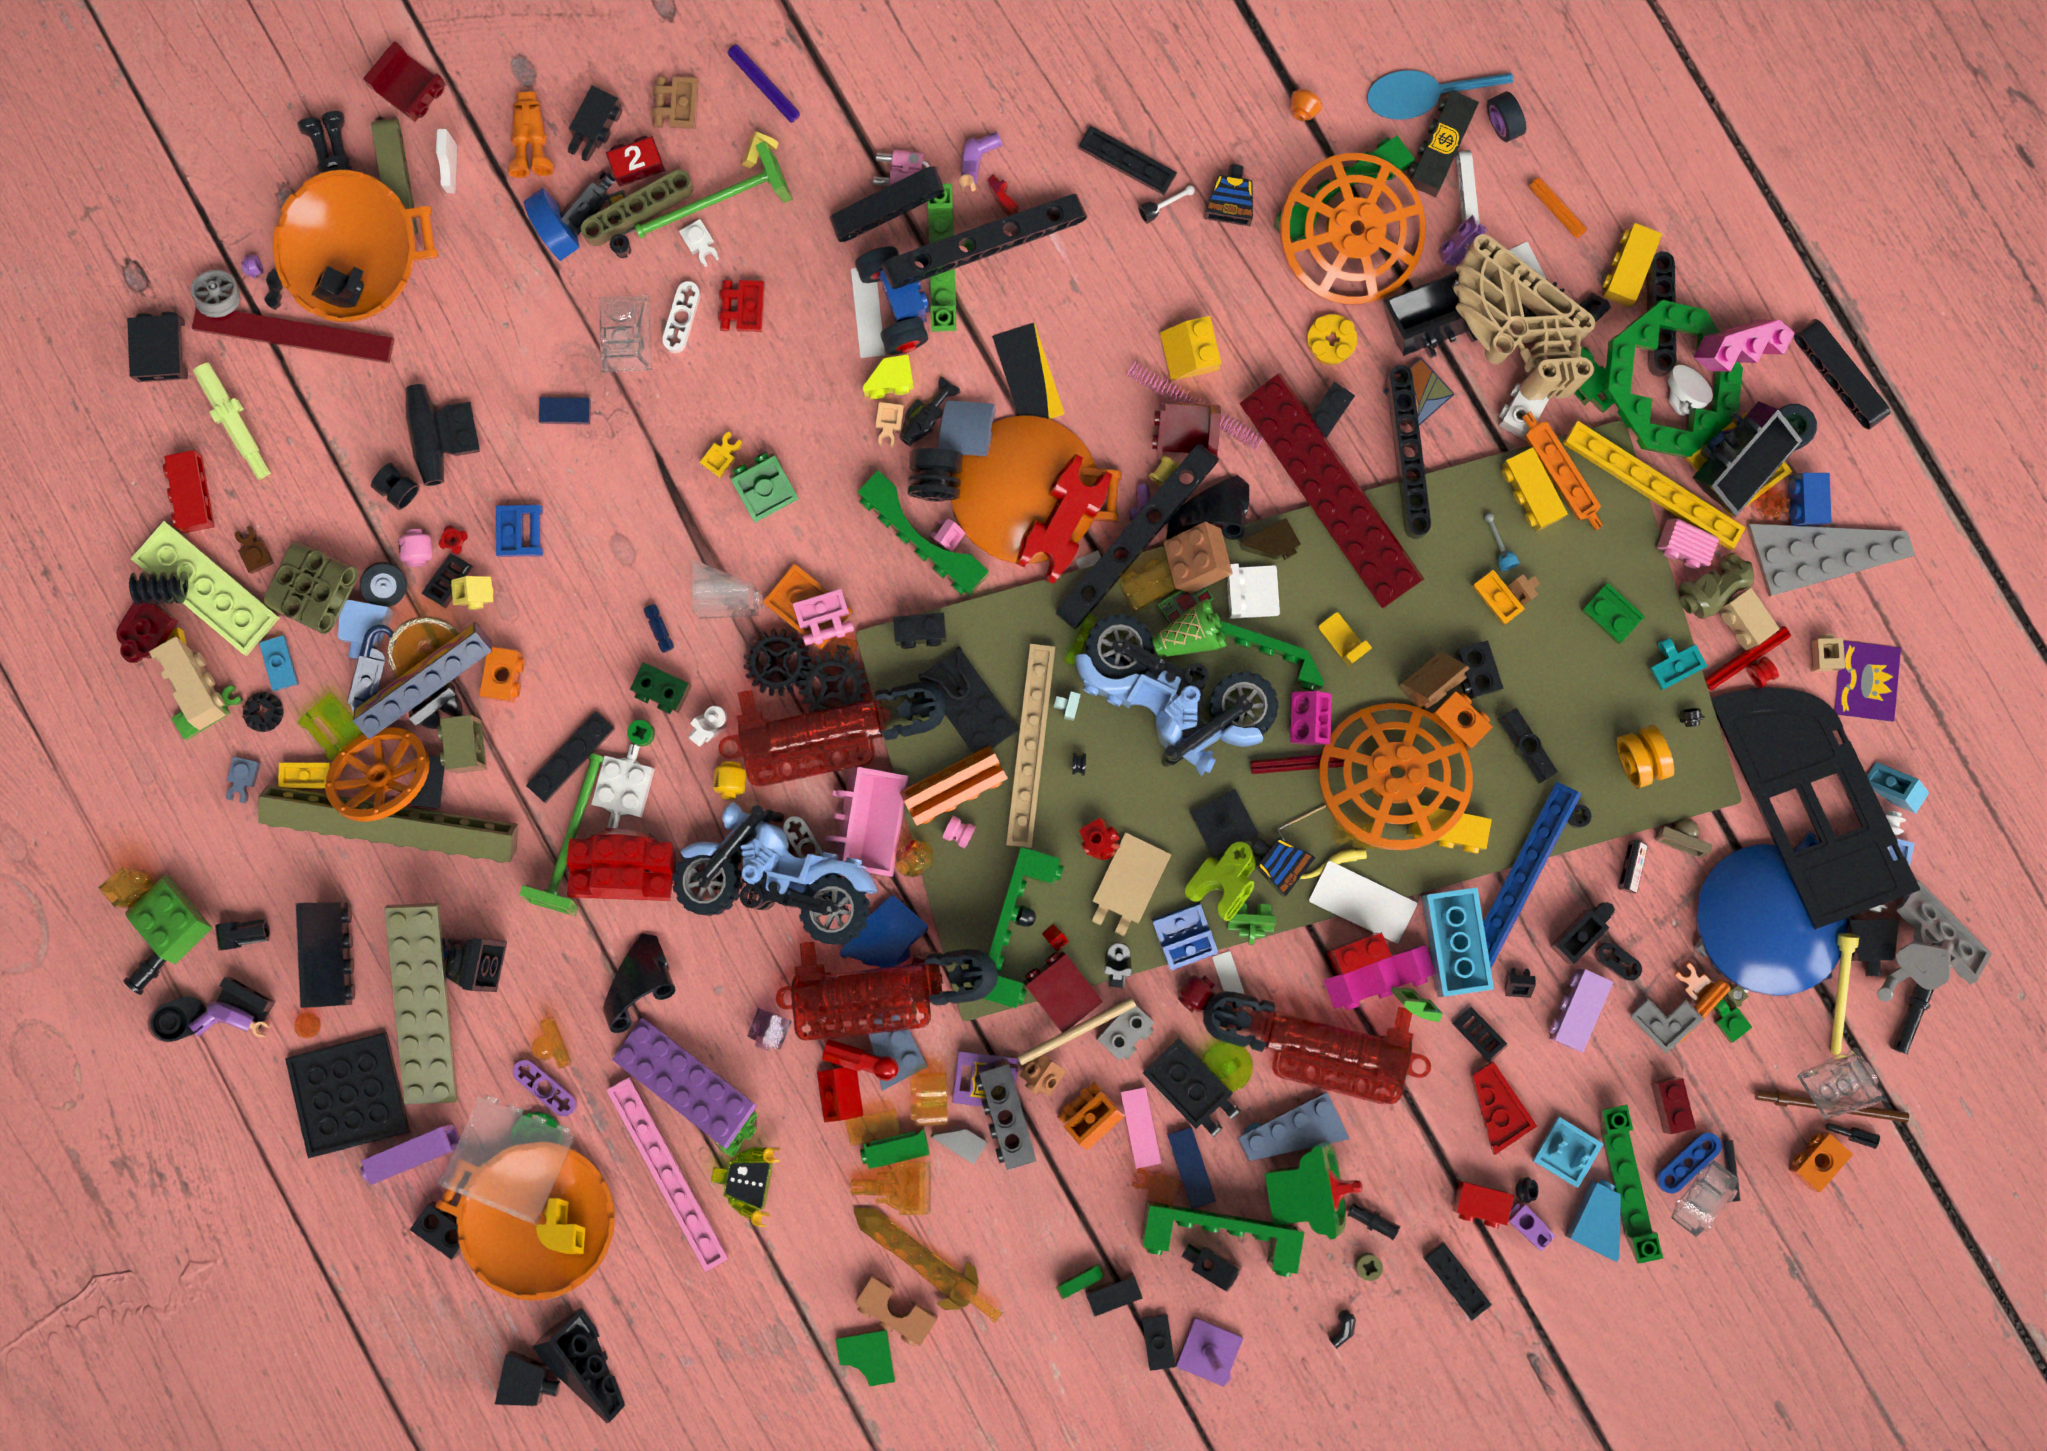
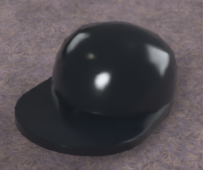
[147,996,206,1042]

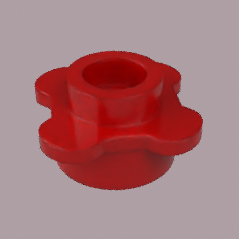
[438,525,468,554]

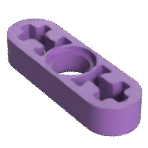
[513,1060,577,1116]

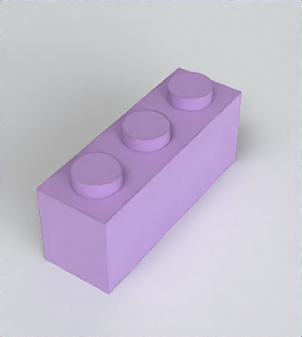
[1549,969,1613,1052]

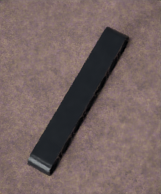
[1387,365,1431,539]

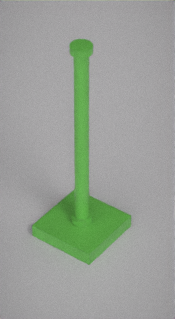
[635,141,793,238]
[519,753,604,916]

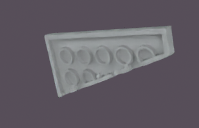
[1747,524,1915,597]

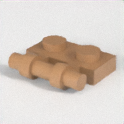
[651,77,698,129]

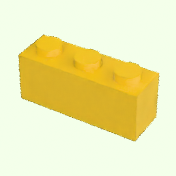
[1602,223,1662,308]
[1501,447,1568,532]
[1407,805,1492,854]

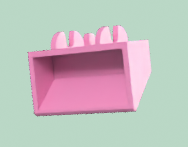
[825,767,909,877]

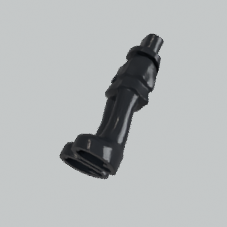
[297,111,352,174]

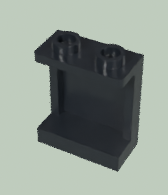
[127,312,188,383]

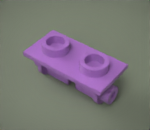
[1439,215,1487,266]

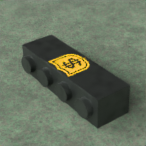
[1408,90,1479,197]

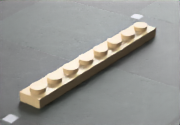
[1006,644,1055,849]

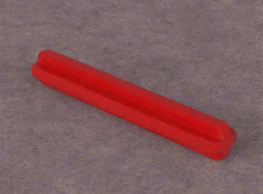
[1705,626,1791,690]

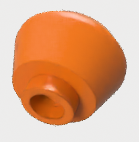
[1290,89,1323,122]

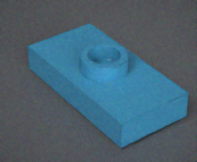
[259,635,299,692]

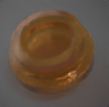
[294,1013,321,1039]

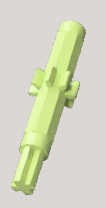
[193,363,271,480]

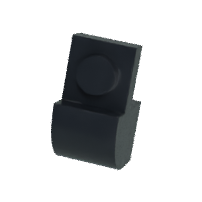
[311,266,365,308]

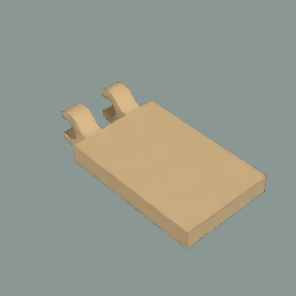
[1091,832,1171,937]

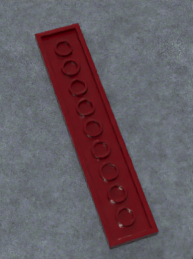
[1239,373,1424,609]

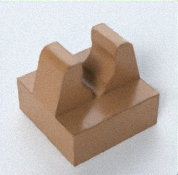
[1507,574,1541,606]

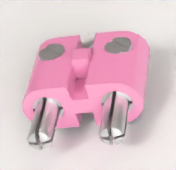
[872,149,929,187]

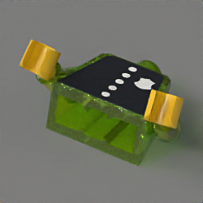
[711,1147,780,1227]

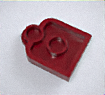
[116,602,178,663]

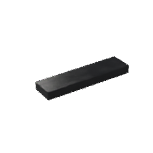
[1078,126,1177,196]

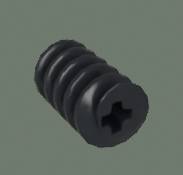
[129,572,188,605]

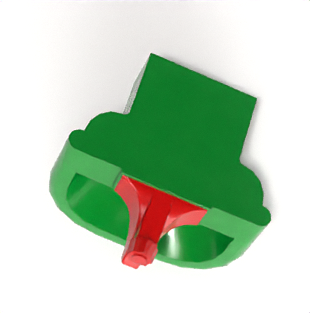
[1265,1141,1362,1240]

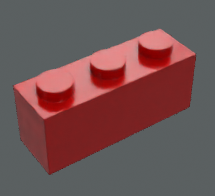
[163,450,215,533]

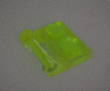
[297,692,363,761]

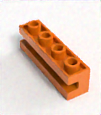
[899,745,1007,826]

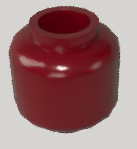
[1177,975,1215,1013]

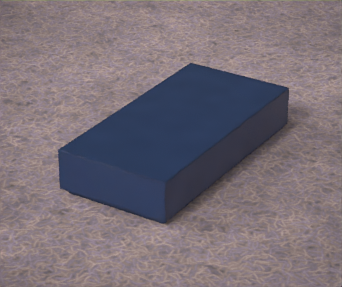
[539,397,591,424]

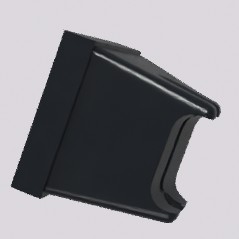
[445,937,507,992]

